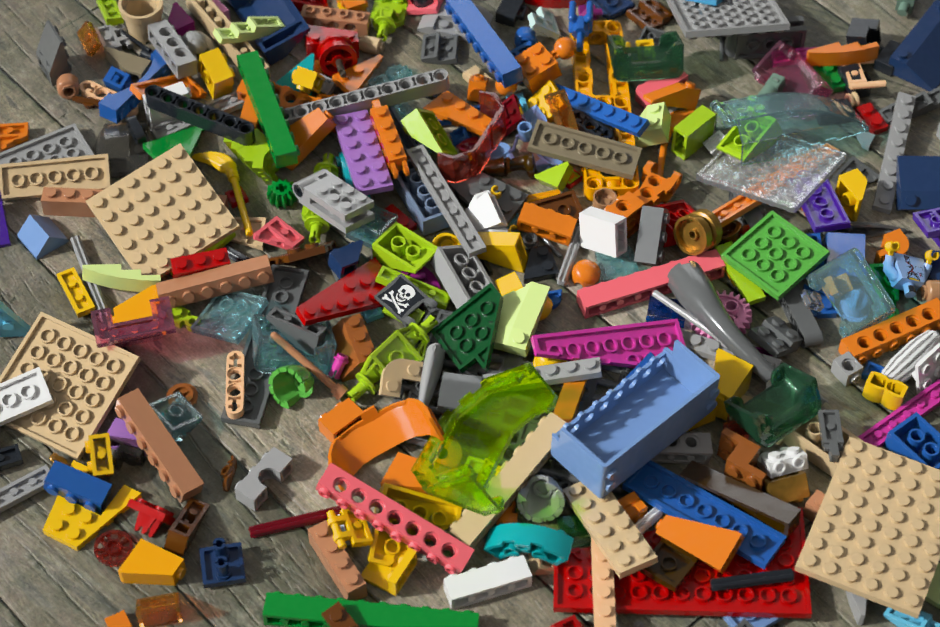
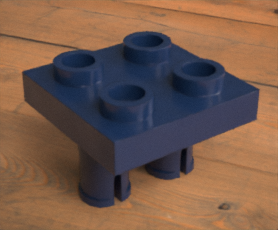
[199,538,246,589]

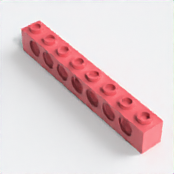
[316,463,475,574]

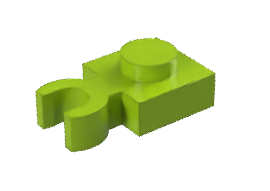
[164,306,200,332]

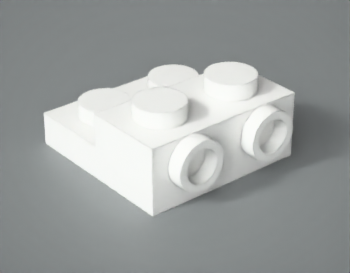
[757,446,809,479]

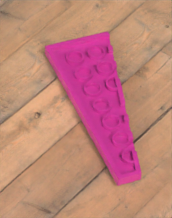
[530,318,685,368]

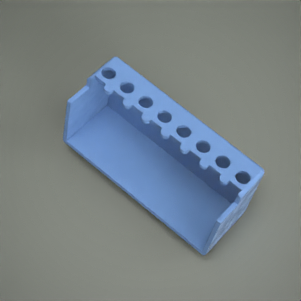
[550,340,720,499]

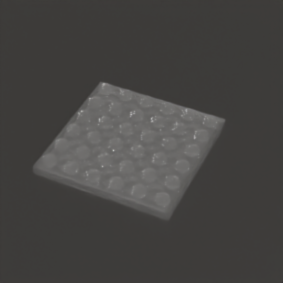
[696,133,846,213]

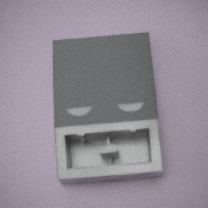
[36,20,72,86]

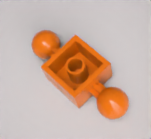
[495,37,576,96]

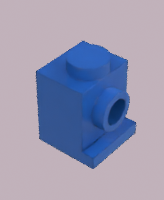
[103,66,133,92]

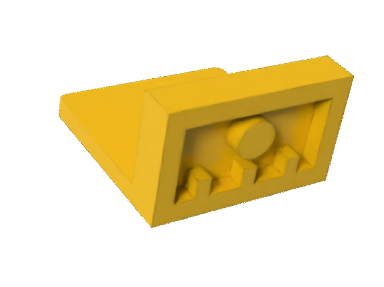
[361,548,417,596]

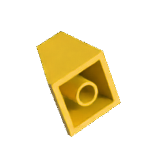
[713,348,754,421]

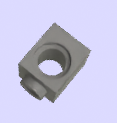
[830,351,864,387]

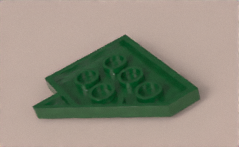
[431,283,504,373]

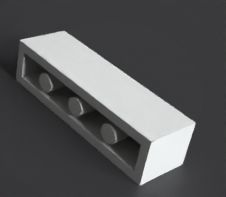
[444,555,532,610]

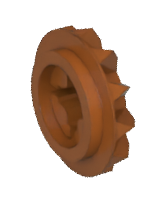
[166,383,198,411]

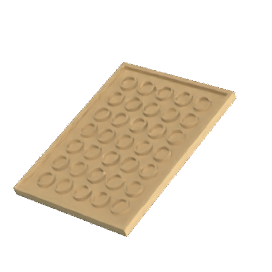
[794,436,940,619]

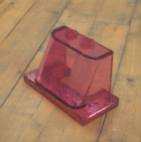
[91,296,176,348]

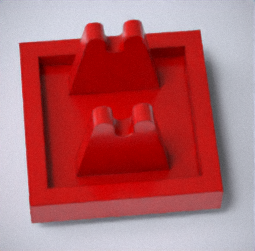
[126,497,176,538]

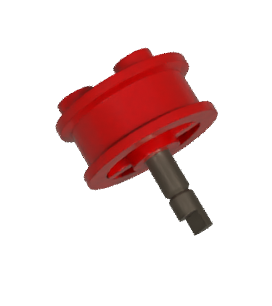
[317,35,358,78]

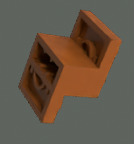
[717,427,766,491]

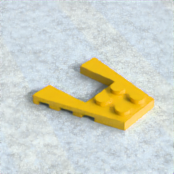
[43,460,142,551]

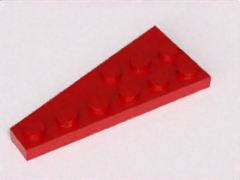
[295,257,386,326]

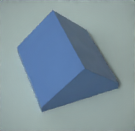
[17,214,69,260]

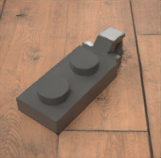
[818,410,844,462]

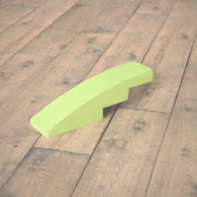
[213,16,285,44]
[82,264,161,292]

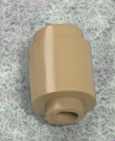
[359,35,385,55]

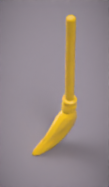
[192,151,253,236]

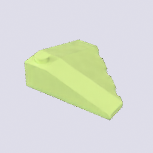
[494,282,550,358]

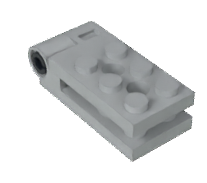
[292,169,375,234]

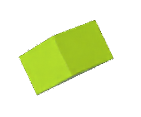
[534,161,573,192]

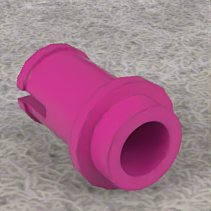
[328,353,349,379]

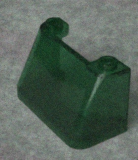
[608,31,684,82]
[724,363,822,447]

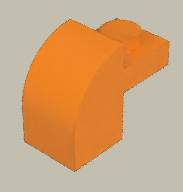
[873,228,909,264]

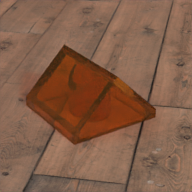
[135,591,183,627]

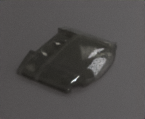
[95,120,150,179]

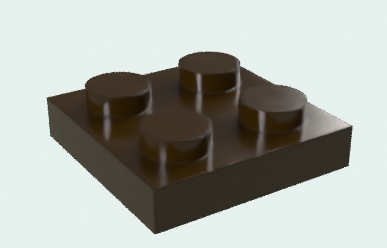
[639,538,698,592]

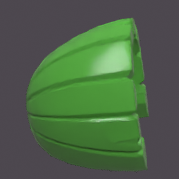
[269,365,314,409]

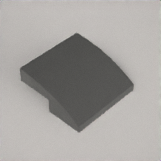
[420,32,460,65]
[437,372,483,413]

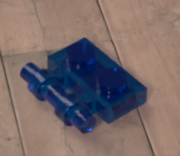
[646,295,686,328]

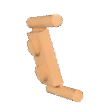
[841,60,886,90]

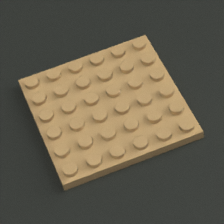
[86,143,240,278]
[0,312,141,461]

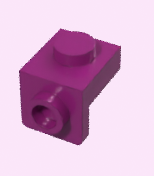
[578,5,603,20]

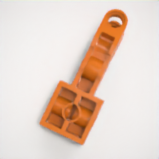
[604,160,683,239]

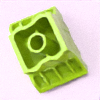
[223,128,279,185]

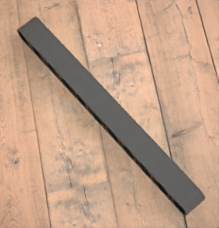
[729,187,823,348]

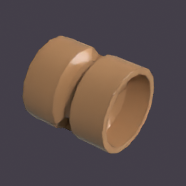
[592,188,617,210]

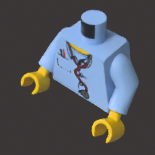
[883,241,940,298]

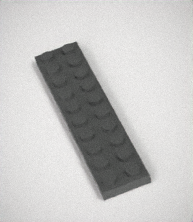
[221,264,309,429]

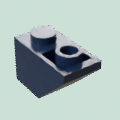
[328,239,363,279]

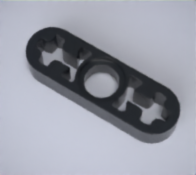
[568,110,613,140]

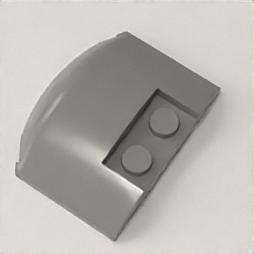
[417,0,493,42]

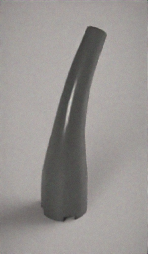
[667,260,778,383]

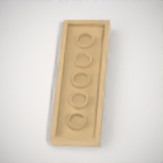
[0,154,111,201]
[562,482,658,579]

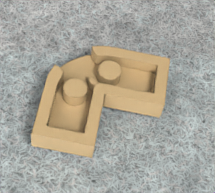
[379,359,423,398]

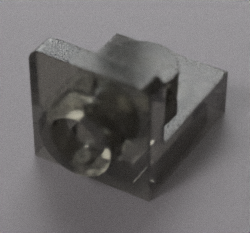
[112,443,146,471]

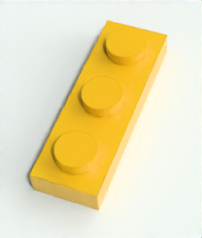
[56,267,96,318]

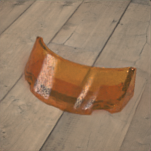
[544,89,579,164]

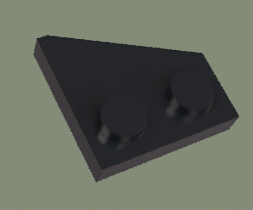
[523,244,559,284]

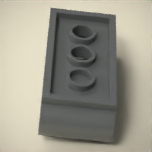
[724,16,807,60]

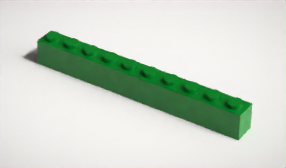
[262,591,479,627]

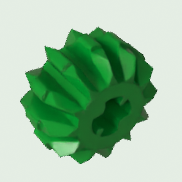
[267,178,297,209]

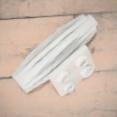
[881,330,940,394]

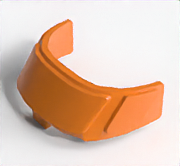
[328,398,445,491]

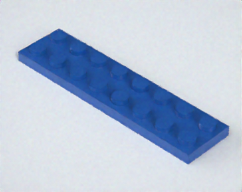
[622,460,787,570]

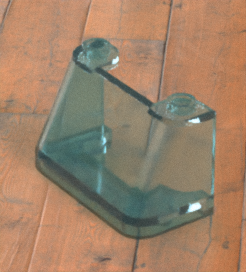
[806,248,895,338]
[252,314,337,377]

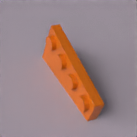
[129,75,207,100]
[423,90,499,138]

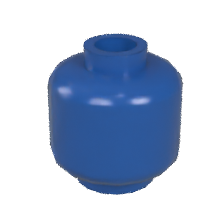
[514,26,537,48]

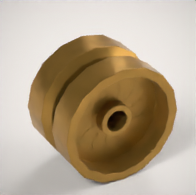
[673,209,723,256]

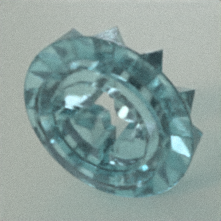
[384,63,412,82]

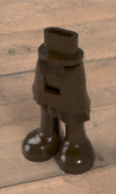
[472,153,536,179]

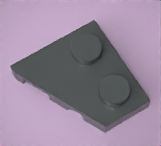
[831,156,879,185]

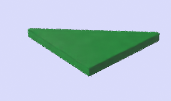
[143,126,204,159]

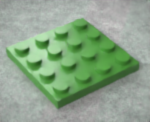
[721,210,830,301]

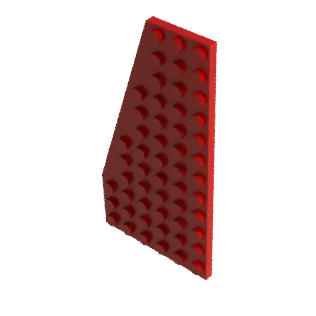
[553,507,812,619]

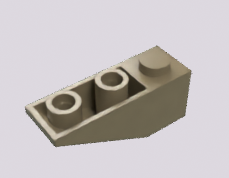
[104,46,152,83]

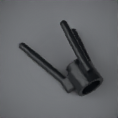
[121,30,154,60]

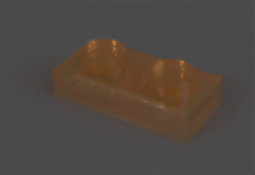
[77,21,102,57]

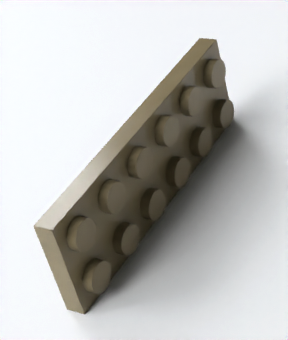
[527,119,642,180]

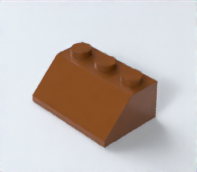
[325,314,375,382]

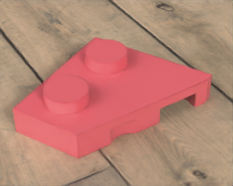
[253,216,305,250]

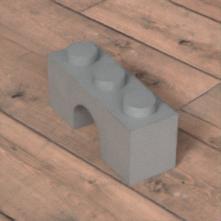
[235,447,294,512]

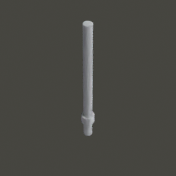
[652,290,729,350]

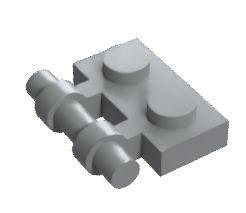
[94,24,134,52]

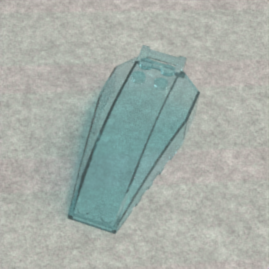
[710,92,869,166]

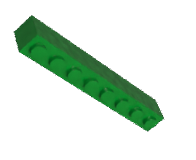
[237,51,300,169]

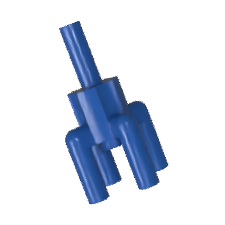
[569,1,593,52]

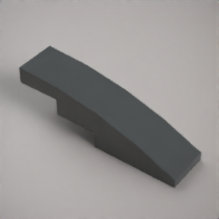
[878,86,940,125]

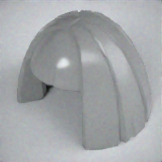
[182,30,216,54]
[517,474,565,523]

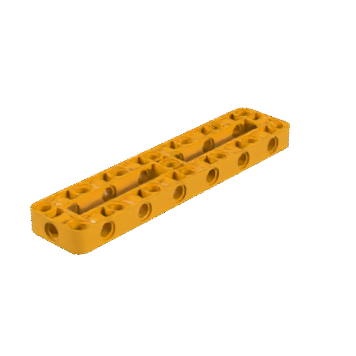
[570,20,640,201]

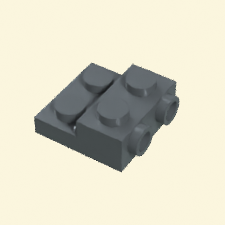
[747,316,803,358]

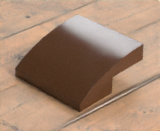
[625,0,674,29]

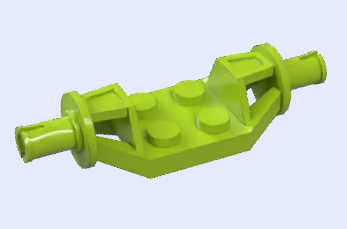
[371,0,409,42]
[301,153,339,243]
[347,315,438,402]

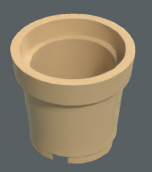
[118,0,163,45]

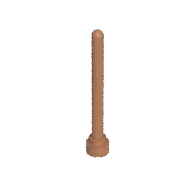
[270,332,348,401]

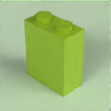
[671,105,716,161]

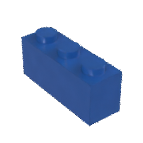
[44,460,112,513]

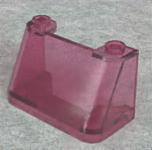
[751,40,834,118]

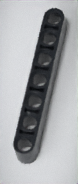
[144,85,256,146]

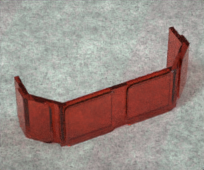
[437,90,506,184]

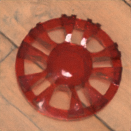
[94,530,134,567]

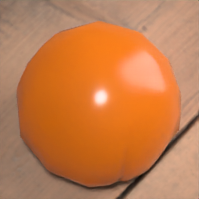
[570,259,601,287]

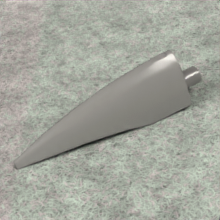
[418,343,445,406]

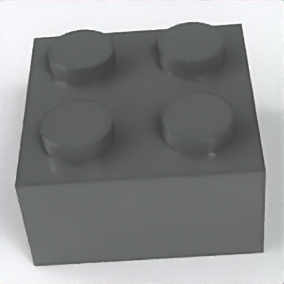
[639,26,665,53]

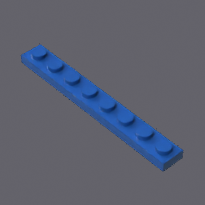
[535,83,650,138]

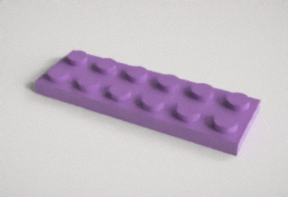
[332,110,393,196]

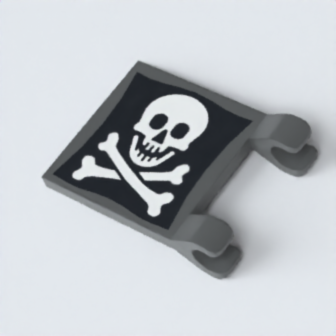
[374,274,438,327]

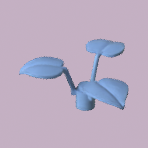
[482,104,565,173]

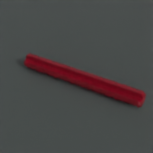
[249,506,342,538]

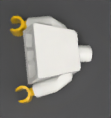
[465,185,517,232]

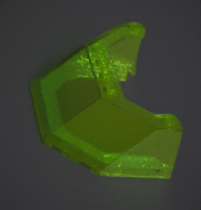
[411,362,558,516]

